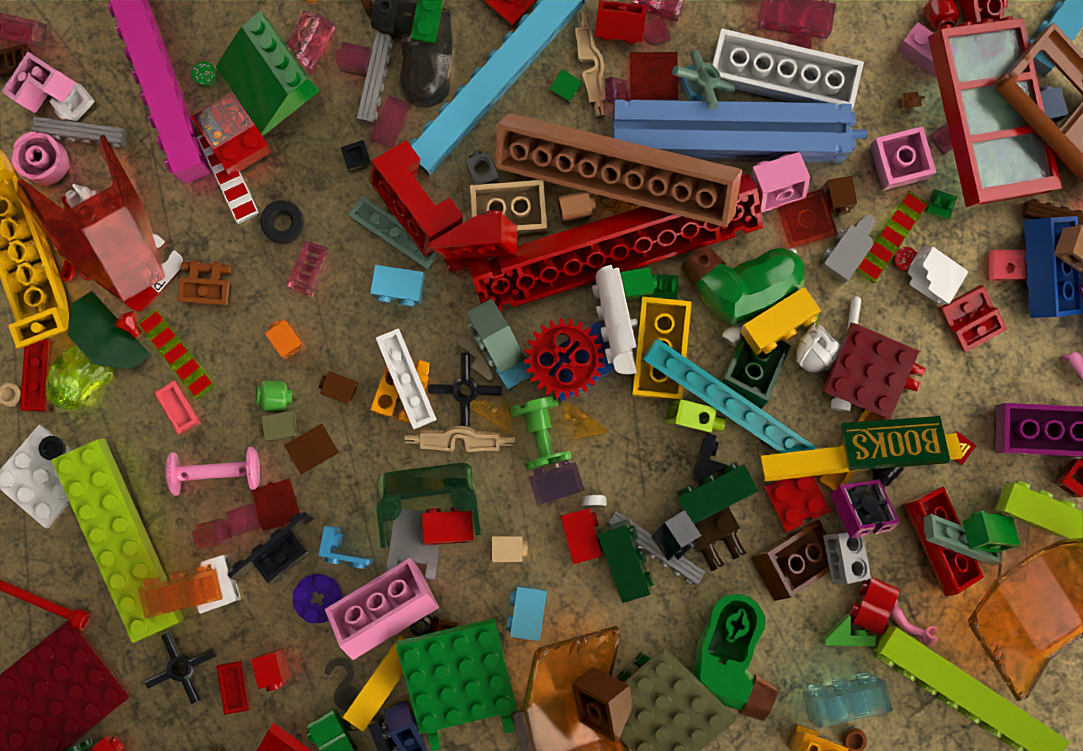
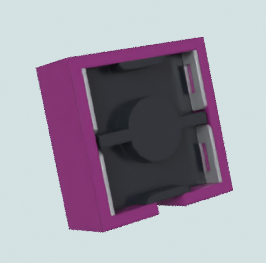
[831,479,900,539]

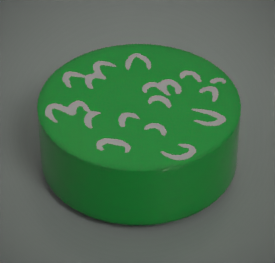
[192,61,217,87]

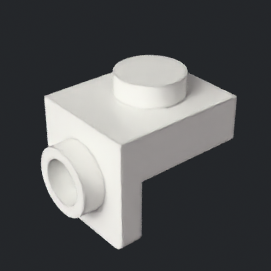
[49,83,95,122]

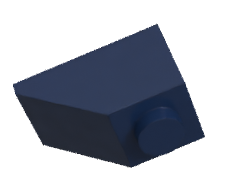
[384,700,429,751]

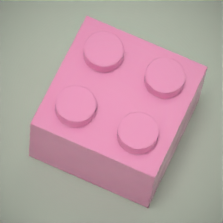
[870,126,936,191]
[751,152,810,213]

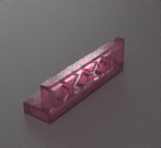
[286,10,336,76]

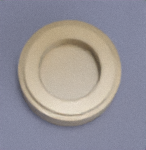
[0,382,21,407]

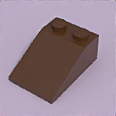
[751,520,830,601]

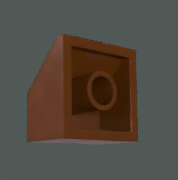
[572,667,633,742]

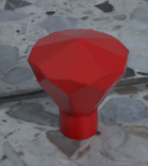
[114,311,141,338]

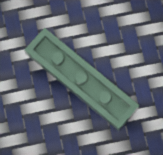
[348,196,439,271]
[924,514,1001,566]

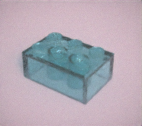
[802,672,893,728]

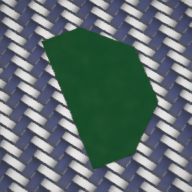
[68,291,151,369]

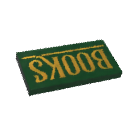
[841,416,950,471]

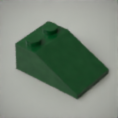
[719,335,791,409]

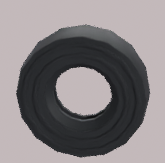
[260,200,304,244]

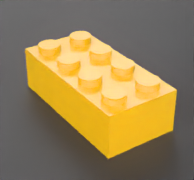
[631,296,692,401]

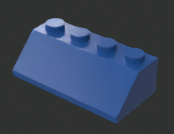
[1023,216,1083,318]

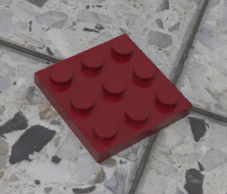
[822,322,919,419]

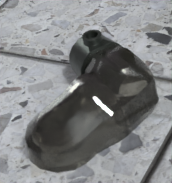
[371,0,455,108]

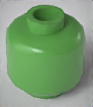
[256,380,292,412]

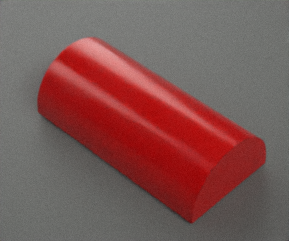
[904,486,984,596]

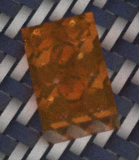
[138,564,224,619]

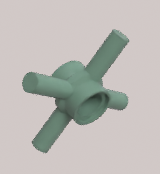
[672,50,735,110]

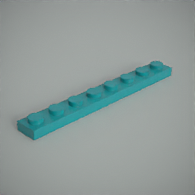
[642,338,816,453]

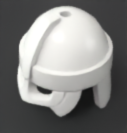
[796,323,841,373]

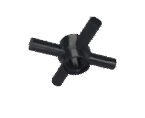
[428,353,502,427]
[144,632,217,704]

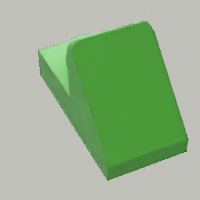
[821,614,876,646]

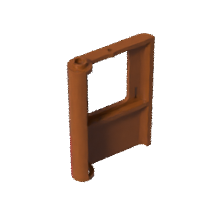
[995,23,1083,182]

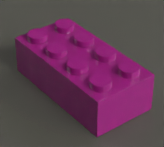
[995,403,1083,458]

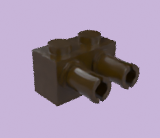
[693,507,747,572]

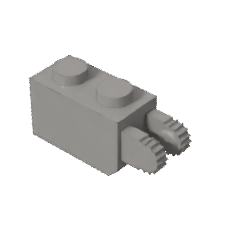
[820,215,876,284]

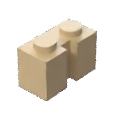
[492,536,528,562]

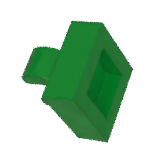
[925,189,957,221]
[653,274,679,300]

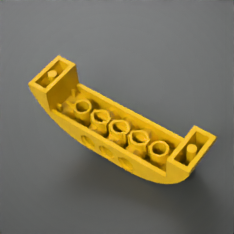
[0,149,69,349]

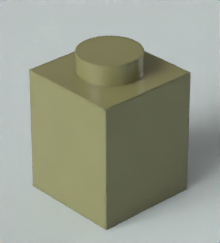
[259,411,298,442]

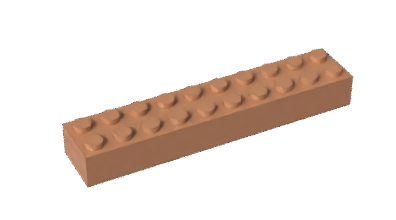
[495,113,742,227]

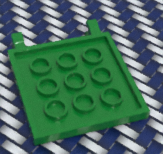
[396,618,518,751]

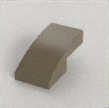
[457,336,493,383]

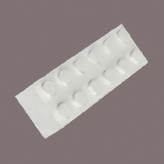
[712,28,864,109]

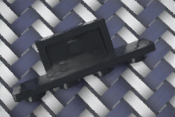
[227,512,314,584]

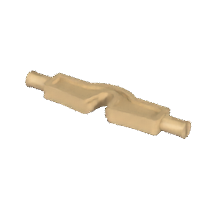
[574,12,606,118]
[405,425,515,452]

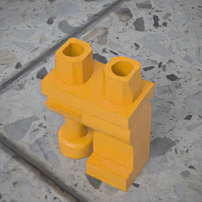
[370,360,430,423]
[788,723,849,751]

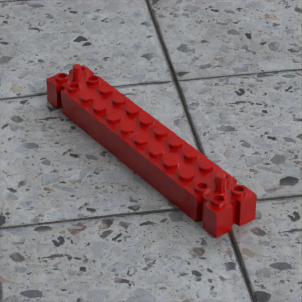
[467,173,763,311]

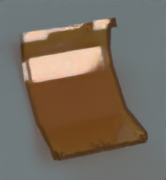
[968,537,1083,701]
[523,626,629,751]

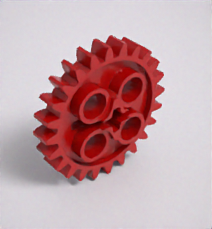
[524,318,605,400]

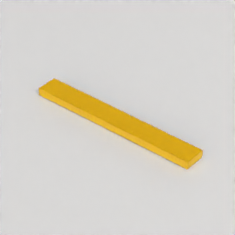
[760,433,963,482]

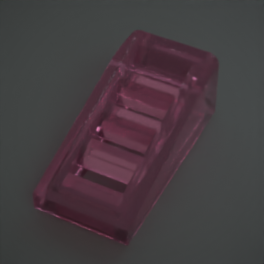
[287,241,329,296]

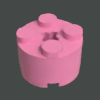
[11,132,70,186]

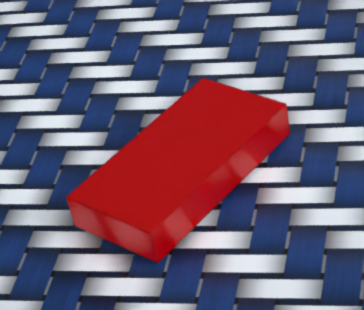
[216,660,250,715]

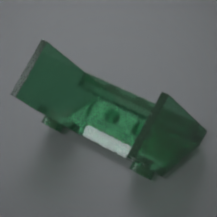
[376,462,482,548]

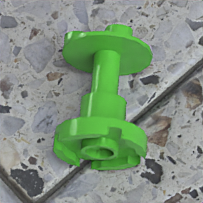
[509,396,572,470]

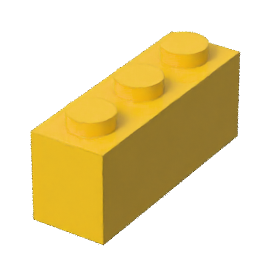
[740,287,821,355]

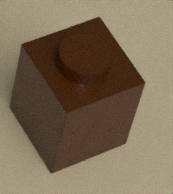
[824,176,857,215]
[319,371,359,406]

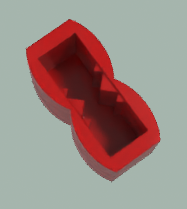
[849,577,900,635]

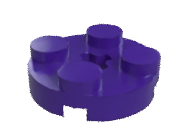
[293,573,343,623]

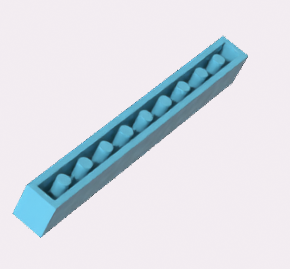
[409,0,587,177]

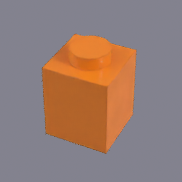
[265,319,306,359]

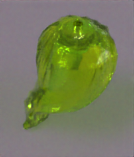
[46,346,114,410]

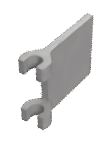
[386,508,440,580]

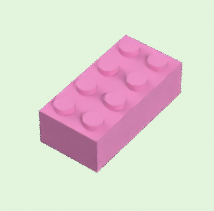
[325,558,439,660]

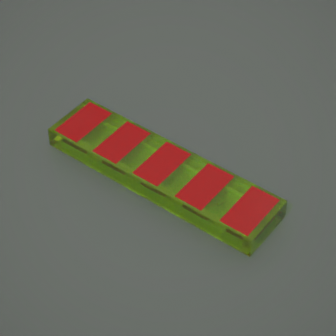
[855,191,929,284]
[137,309,216,400]

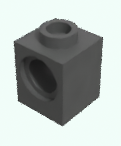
[465,151,500,185]

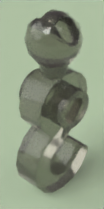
[325,657,359,731]

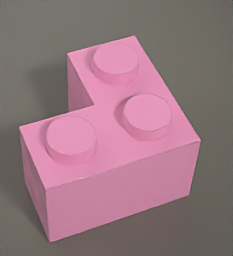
[2,52,76,113]

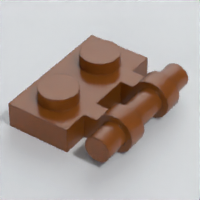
[177,260,232,306]

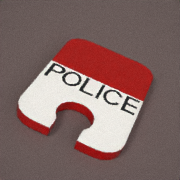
[107,234,184,312]

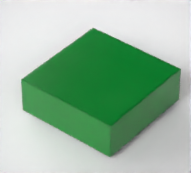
[549,69,582,104]

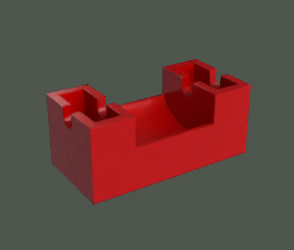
[369,140,464,256]

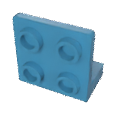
[319,525,374,569]

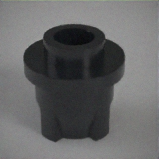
[409,614,433,636]

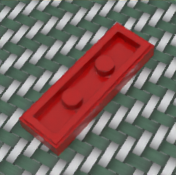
[20,339,52,412]

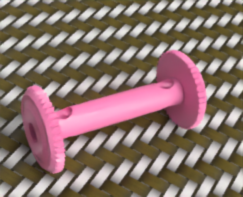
[165,447,260,496]

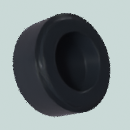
[39,436,66,460]

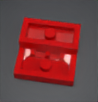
[938,285,1008,353]

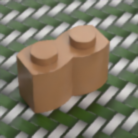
[558,191,596,223]

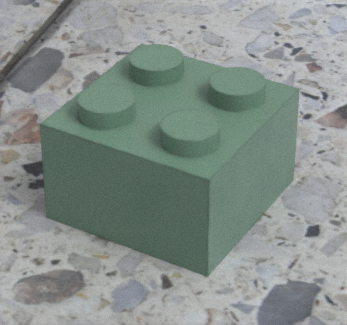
[466,298,526,373]

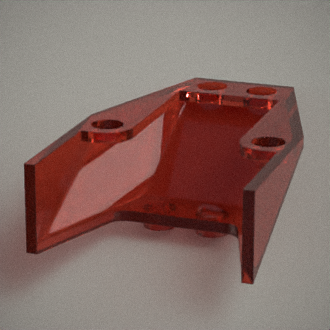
[17,134,165,303]

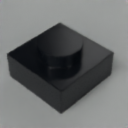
[341,140,371,172]

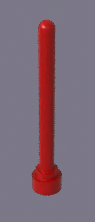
[0,580,90,631]

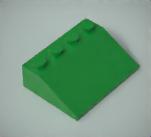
[216,11,320,136]

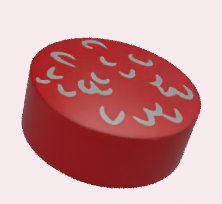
[893,247,917,272]

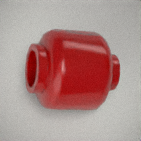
[924,0,959,30]

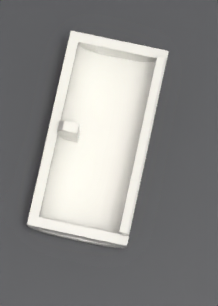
[592,265,638,374]

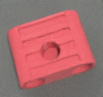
[988,250,1028,281]

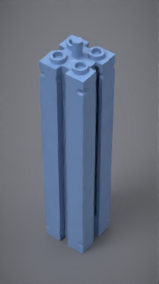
[612,100,867,163]

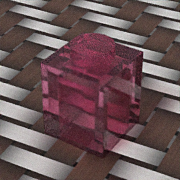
[335,42,372,77]
[226,504,262,536]

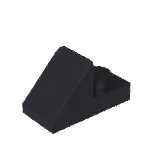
[691,433,728,482]

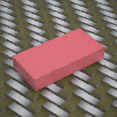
[154,380,201,435]

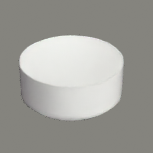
[582,495,607,508]

